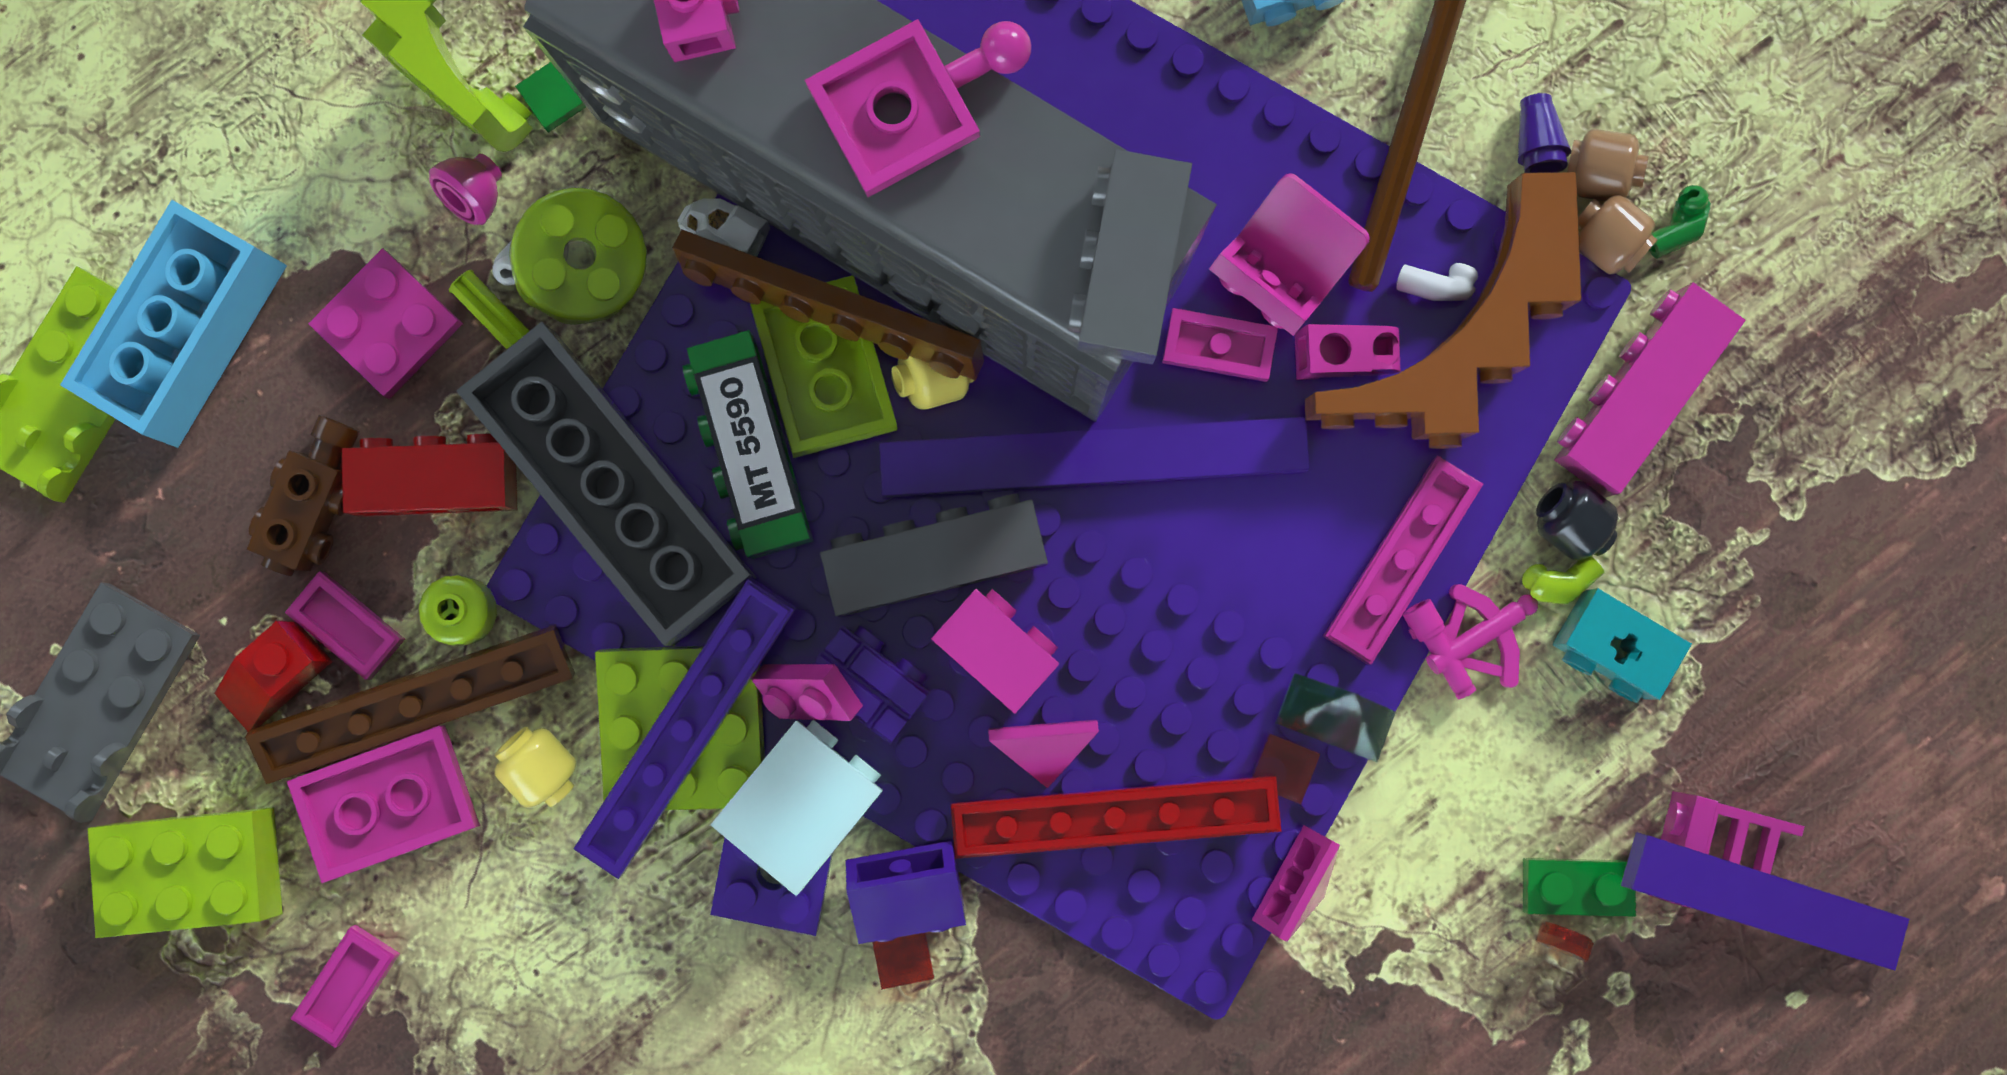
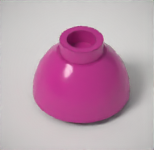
[429,153,502,225]

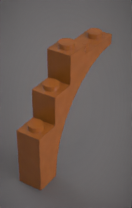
[1305,172,1581,449]

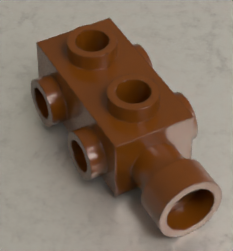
[247,415,360,576]

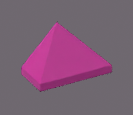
[988,720,1099,788]
[1252,825,1340,942]

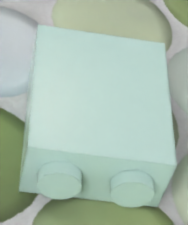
[711,720,883,896]

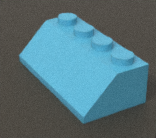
[60,200,287,448]

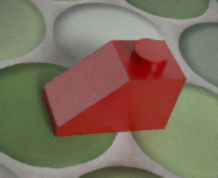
[214,621,333,732]

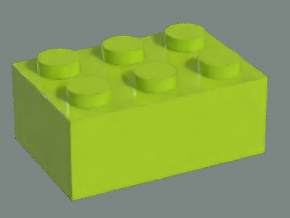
[88,807,283,938]

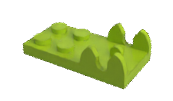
[0,266,118,503]

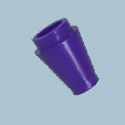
[1517,93,1571,173]

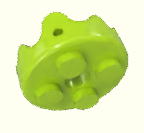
[509,188,647,325]

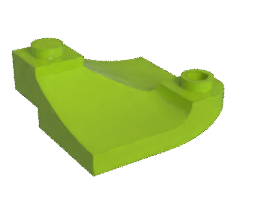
[360,0,533,152]

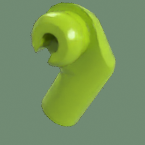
[1522,556,1605,604]

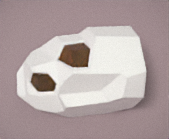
[677,198,770,257]

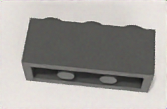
[1068,149,1192,365]

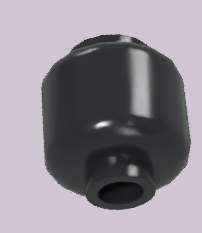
[1536,481,1619,560]

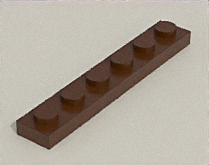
[672,229,984,381]
[245,624,575,785]

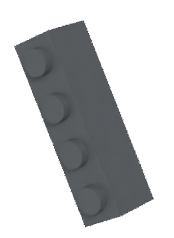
[820,493,1048,617]

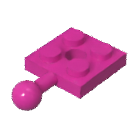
[805,19,1031,197]

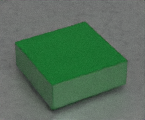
[515,62,586,133]

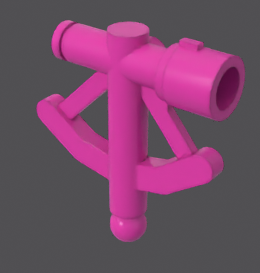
[1402,584,1538,700]

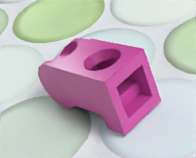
[1295,324,1401,380]

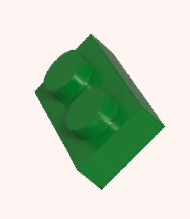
[1523,858,1636,917]

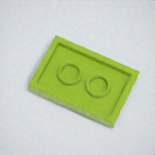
[750,275,897,458]

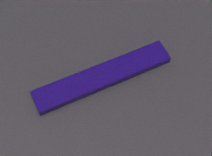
[574,577,797,879]
[1621,832,1909,971]

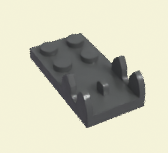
[0,583,200,823]

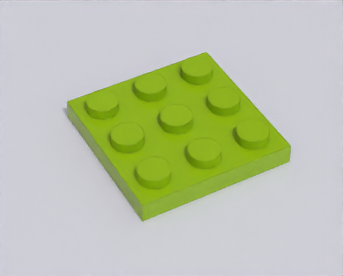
[595,646,765,810]

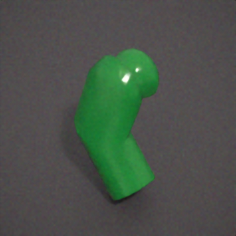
[1649,185,1711,259]

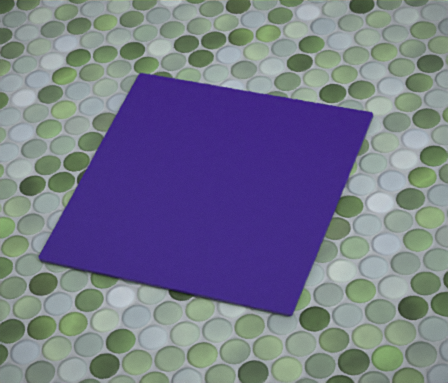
[486,0,1631,1019]

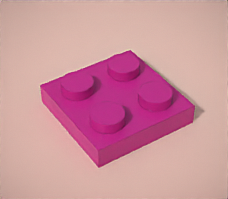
[308,248,463,399]

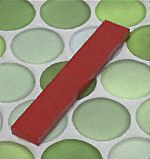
[951,776,1281,859]

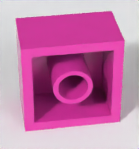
[931,589,1060,714]

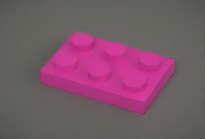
[287,725,480,883]

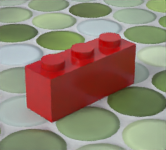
[342,434,518,517]

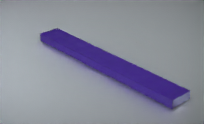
[879,417,1310,498]

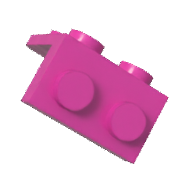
[1209,173,1370,336]

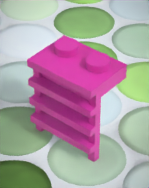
[1647,791,1805,909]

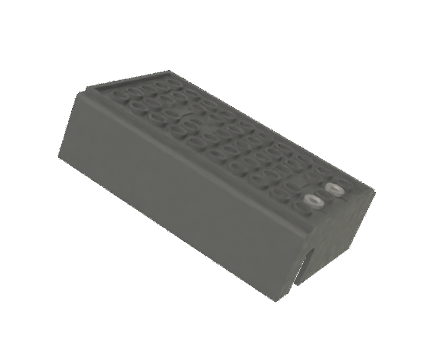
[523,0,1217,422]

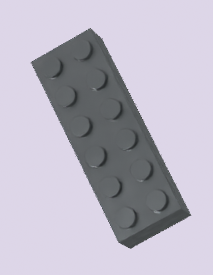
[456,322,757,646]

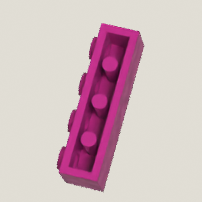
[1554,282,1746,498]

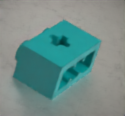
[1552,588,1692,703]

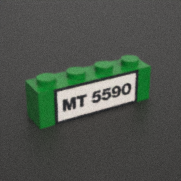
[682,330,814,559]

